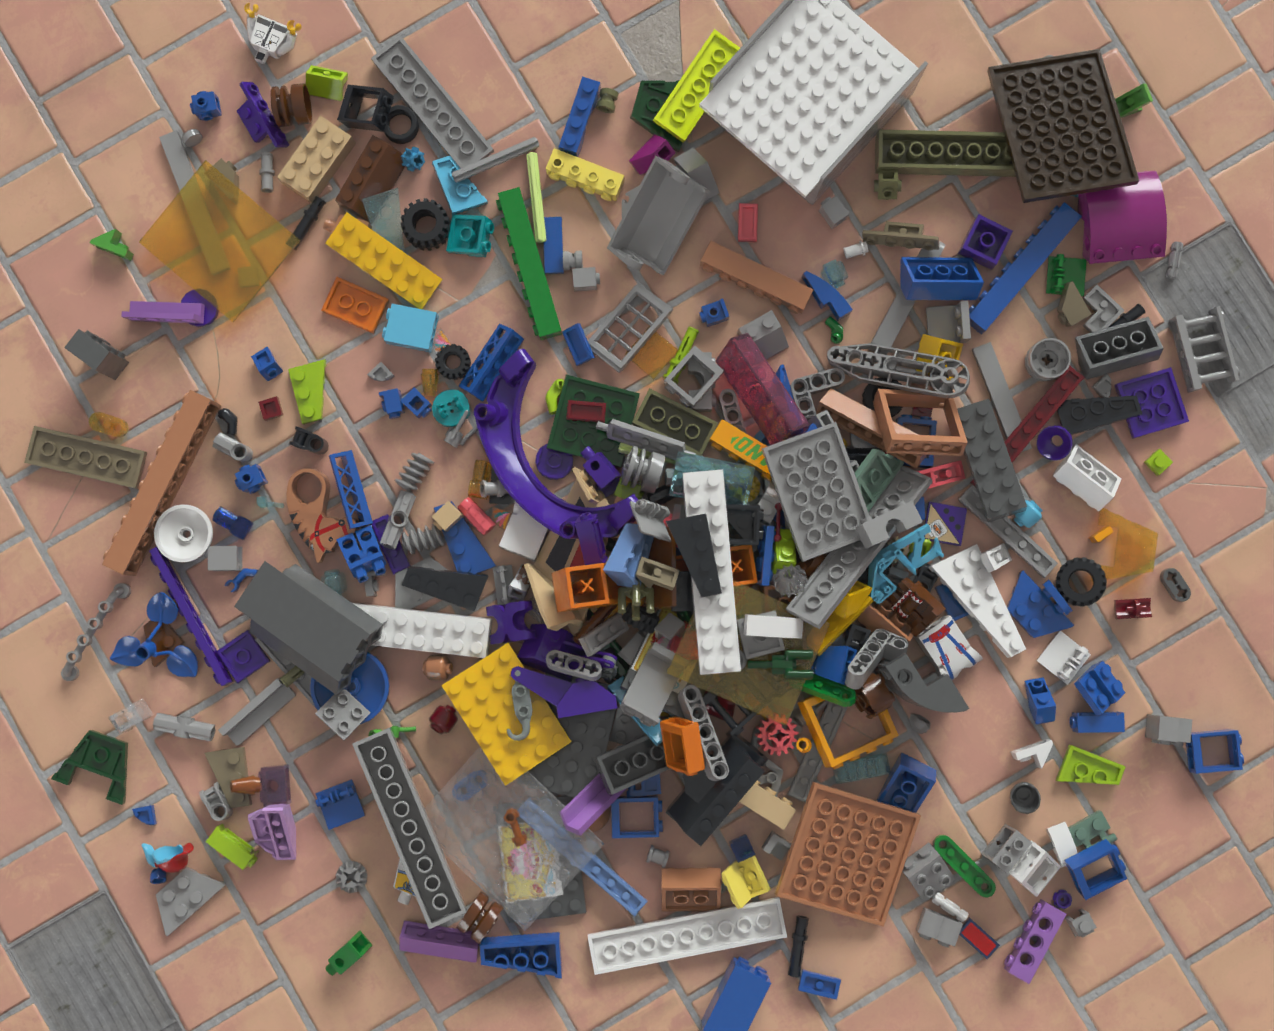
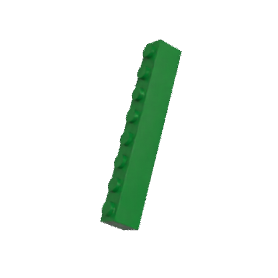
[496,187,562,340]

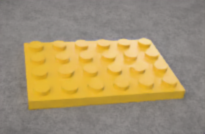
[441,643,572,786]

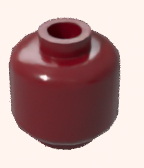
[429,705,458,735]

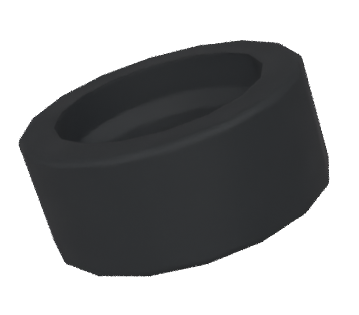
[384,105,419,144]

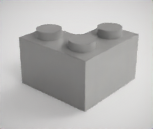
[674,148,719,201]
[1145,714,1192,746]

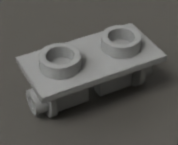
[493,565,517,605]

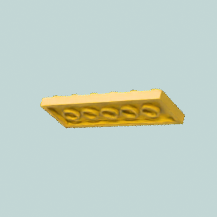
[325,212,443,309]

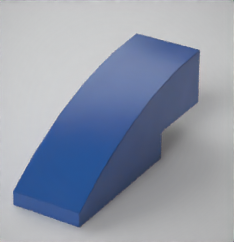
[802,271,853,321]

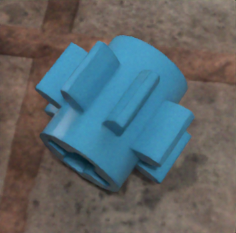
[401,147,425,172]

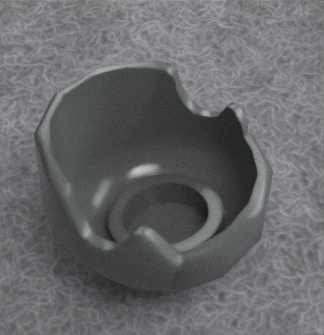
[1010,782,1041,814]

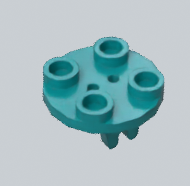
[432,389,470,427]

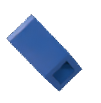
[1025,677,1056,724]

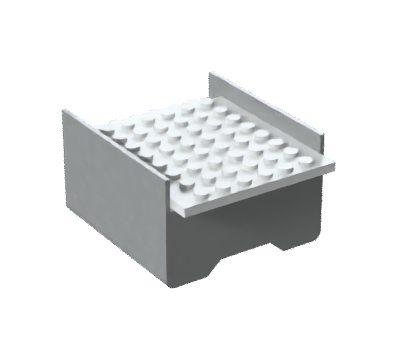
[699,0,928,205]

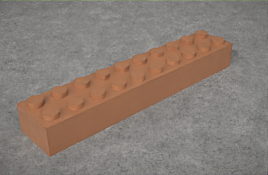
[102,390,221,576]

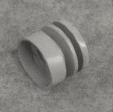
[1025,338,1071,381]
[621,446,665,494]

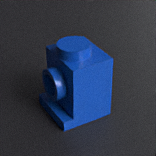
[699,299,729,327]
[401,387,432,418]
[379,388,405,419]

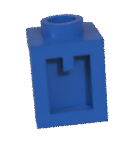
[251,347,283,381]

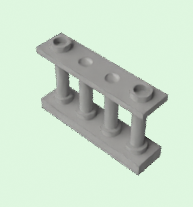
[1169,306,1240,393]

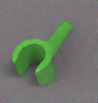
[391,726,416,738]

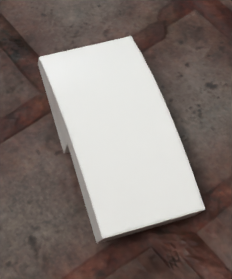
[1046,822,1078,868]

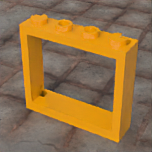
[797,695,899,769]

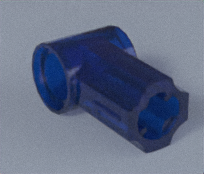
[212,506,254,540]

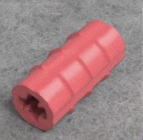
[457,497,496,536]

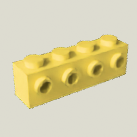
[546,148,625,201]

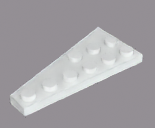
[928,544,1026,658]

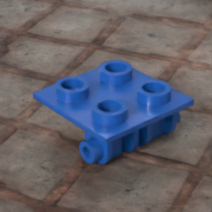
[315,779,365,830]

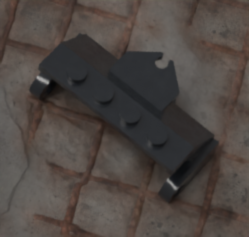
[666,734,768,846]

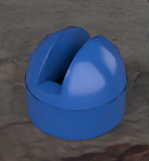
[150,868,166,884]

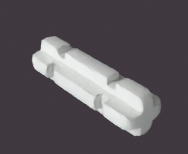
[932,892,969,922]

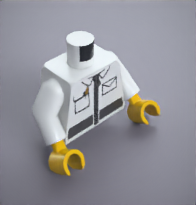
[244,3,302,64]

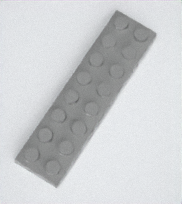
[371,36,494,168]

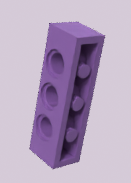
[1004,899,1066,984]

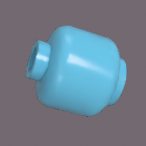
[1013,500,1043,528]

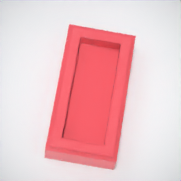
[738,203,758,242]

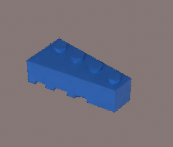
[480,932,562,979]

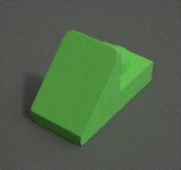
[1115,84,1153,118]
[90,229,134,261]

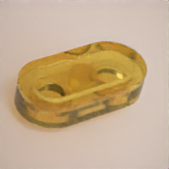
[89,412,128,438]

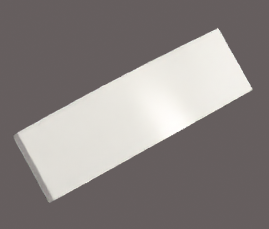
[743,614,803,639]

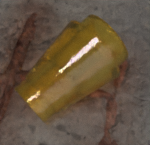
[420,369,439,396]

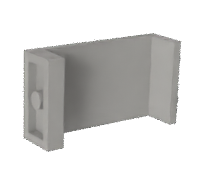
[619,642,689,727]

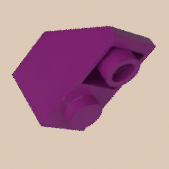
[629,134,676,175]

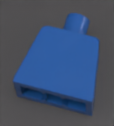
[809,646,857,686]

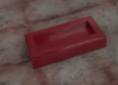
[567,400,606,423]

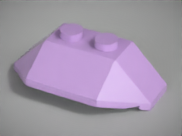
[248,804,296,860]

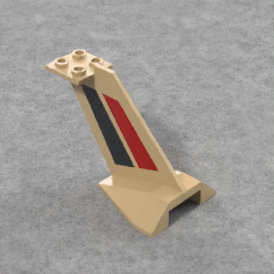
[524,467,610,635]

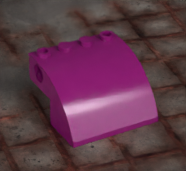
[1077,170,1167,264]

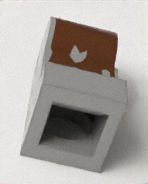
[507,564,531,601]

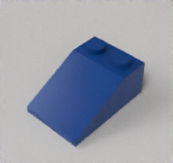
[876,752,937,813]

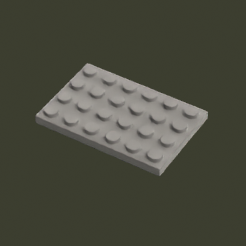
[761,422,869,561]

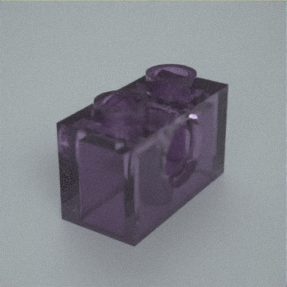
[258,764,291,807]

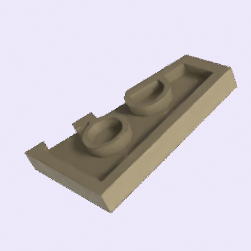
[204,747,252,808]

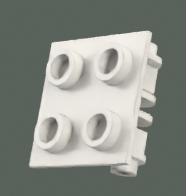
[1036,631,1091,685]

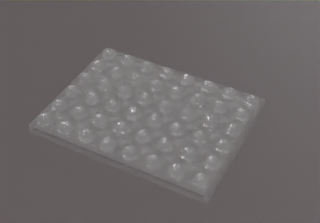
[425,747,604,931]

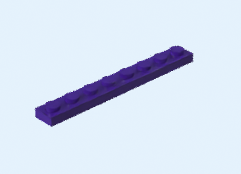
[149,547,234,686]

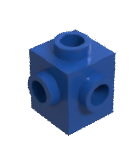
[190,91,222,121]
[235,464,268,494]

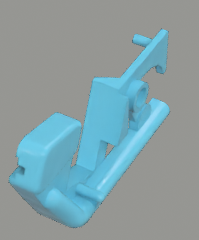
[868,524,944,604]

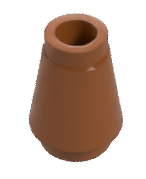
[230,775,261,795]

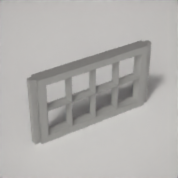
[588,283,673,373]

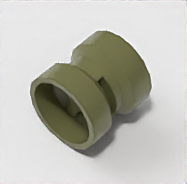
[596,88,619,113]

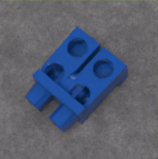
[336,525,386,583]

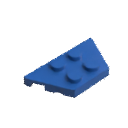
[1007,571,1074,638]

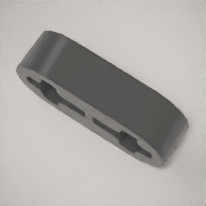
[1160,568,1191,602]

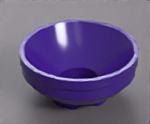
[1037,425,1073,461]

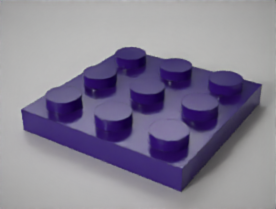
[1115,367,1189,439]

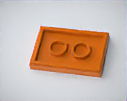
[321,277,389,334]

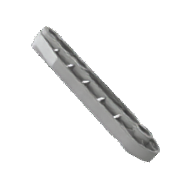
[827,343,970,398]

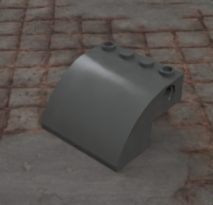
[874,654,969,713]

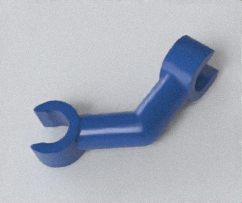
[225,568,258,592]

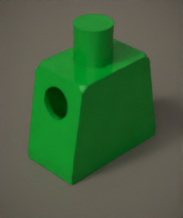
[326,931,372,976]

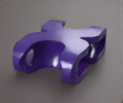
[486,600,536,644]

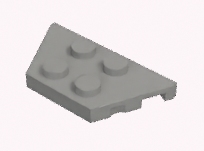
[395,557,448,609]
[156,867,226,936]

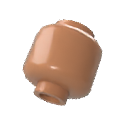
[423,655,453,681]

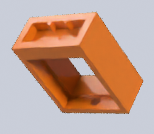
[660,716,705,776]

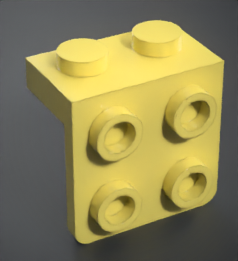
[722,853,771,909]

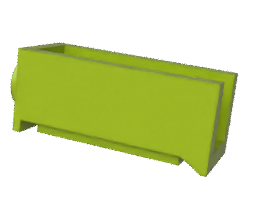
[206,824,259,870]

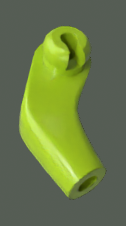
[545,379,564,415]

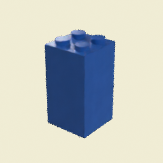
[701,956,771,1031]

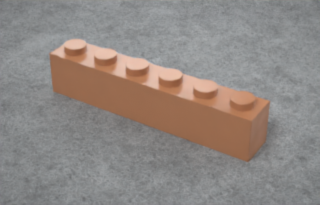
[700,240,814,314]
[816,388,927,468]

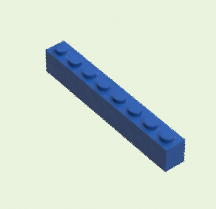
[969,202,1082,335]

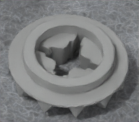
[336,861,367,893]

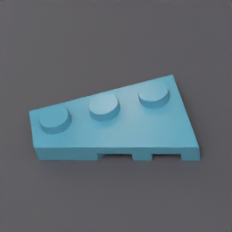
[432,156,488,215]

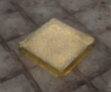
[625,326,678,380]

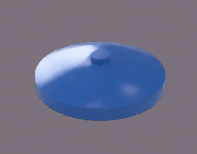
[310,651,390,724]

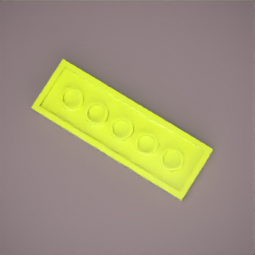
[653,29,740,143]

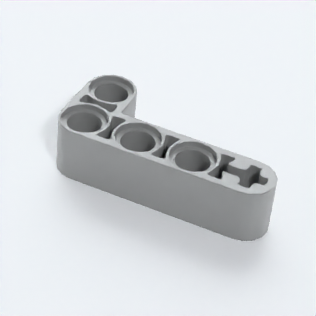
[845,629,909,689]

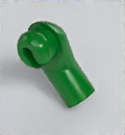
[824,316,843,344]

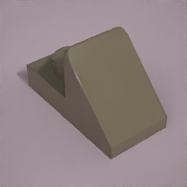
[635,557,679,590]

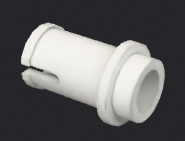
[843,241,869,259]

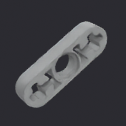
[546,650,602,681]

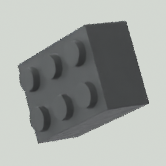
[64,329,129,380]

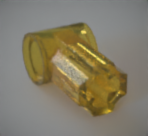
[468,460,492,500]

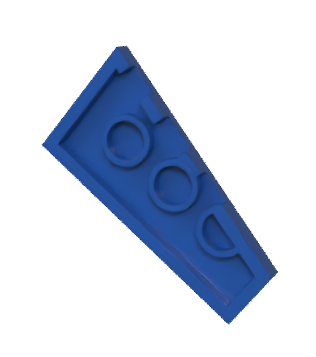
[434,501,496,574]

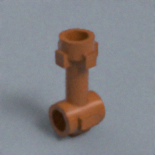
[503,808,527,847]

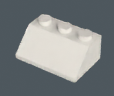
[1053,444,1121,511]

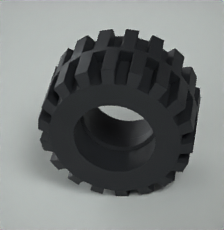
[401,198,450,251]
[1056,557,1107,607]

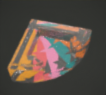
[433,328,452,354]

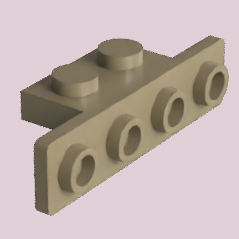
[862,221,940,250]

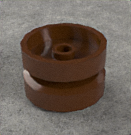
[456,891,503,944]

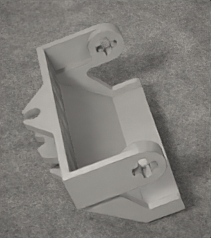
[607,156,710,275]

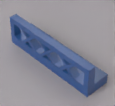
[459,323,524,402]
[329,450,373,530]

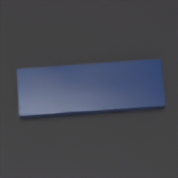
[544,217,564,275]

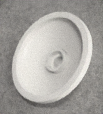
[154,505,213,562]

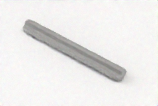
[452,137,539,183]

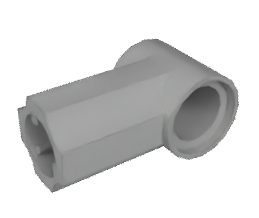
[212,432,253,463]

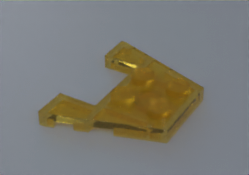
[1090,508,1158,582]

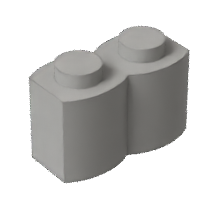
[916,907,963,948]

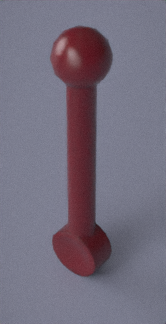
[774,503,782,542]

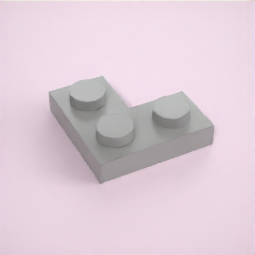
[1083,284,1125,333]

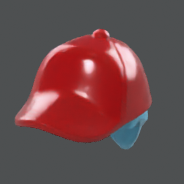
[141,843,194,873]

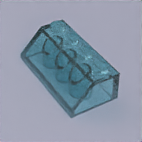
[669,451,755,511]

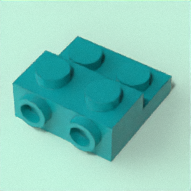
[446,214,494,257]

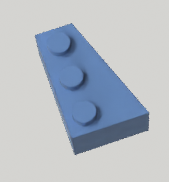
[603,523,654,587]

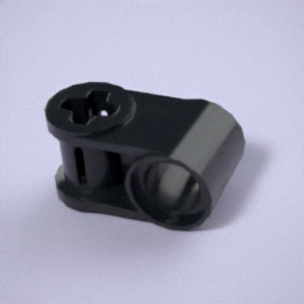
[289,426,329,455]
[913,563,938,592]

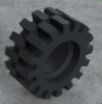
[435,344,471,380]
[622,603,660,634]

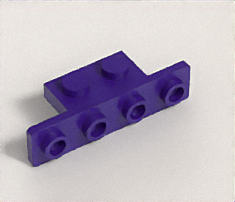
[237,81,289,148]

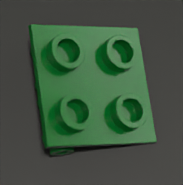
[1046,254,1087,297]

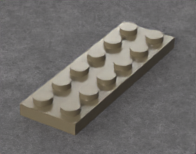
[24,426,147,489]

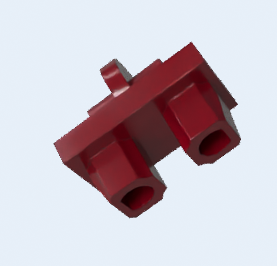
[1114,598,1152,619]

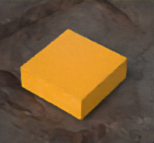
[1089,526,1114,543]

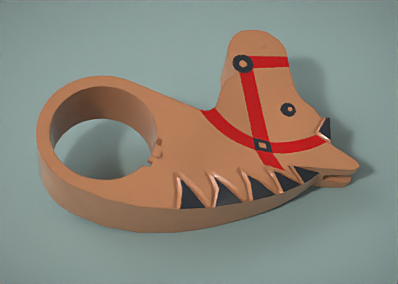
[286,468,360,563]

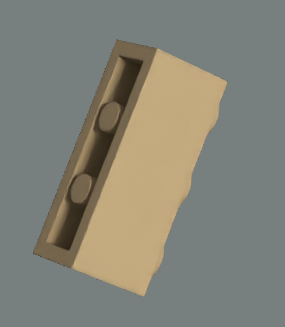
[739,780,796,830]

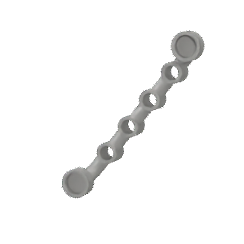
[61,583,131,681]

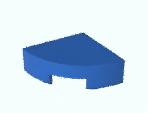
[132,805,157,825]

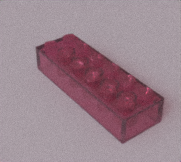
[715,333,810,445]

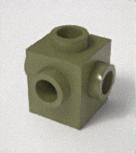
[874,169,901,200]

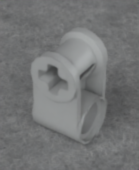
[199,782,233,821]

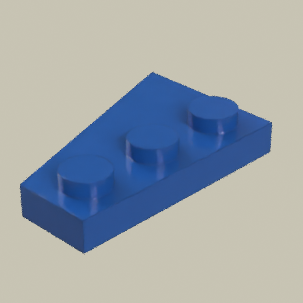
[754,525,776,586]

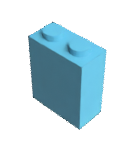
[382,304,439,353]

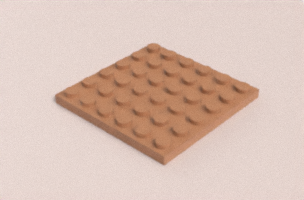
[775,782,921,927]

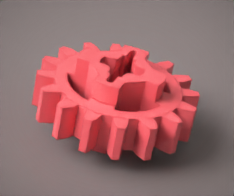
[755,712,799,756]

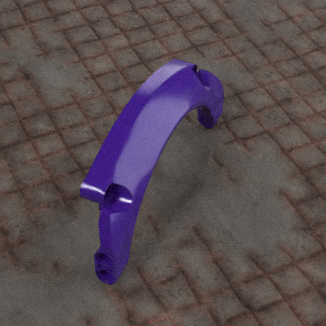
[474,349,638,539]

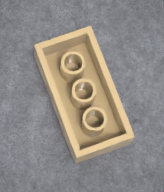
[277,116,356,203]

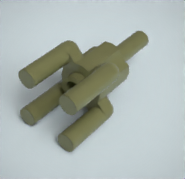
[618,579,655,621]

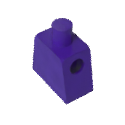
[580,446,622,489]

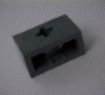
[844,624,871,655]

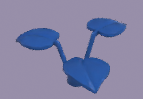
[110,592,198,677]

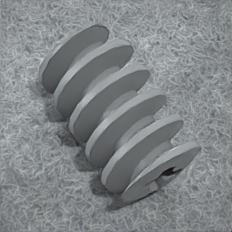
[394,452,435,495]
[401,524,444,556]

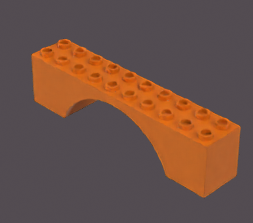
[551,545,758,613]

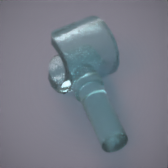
[256,496,284,508]

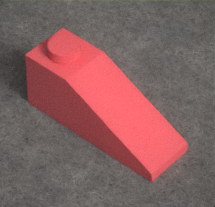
[916,460,966,489]

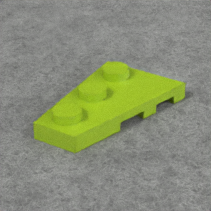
[288,359,326,425]
[1055,744,1126,785]

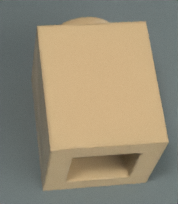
[432,501,464,532]

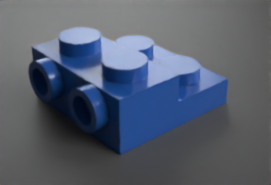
[1074,661,1126,716]

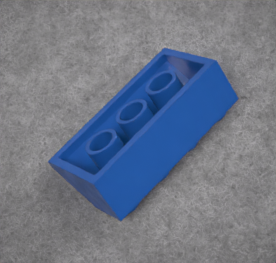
[900,257,984,301]

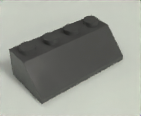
[1075,317,1164,380]

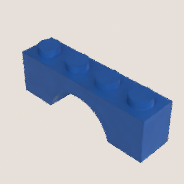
[559,76,601,157]

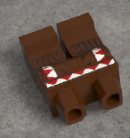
[888,577,946,637]

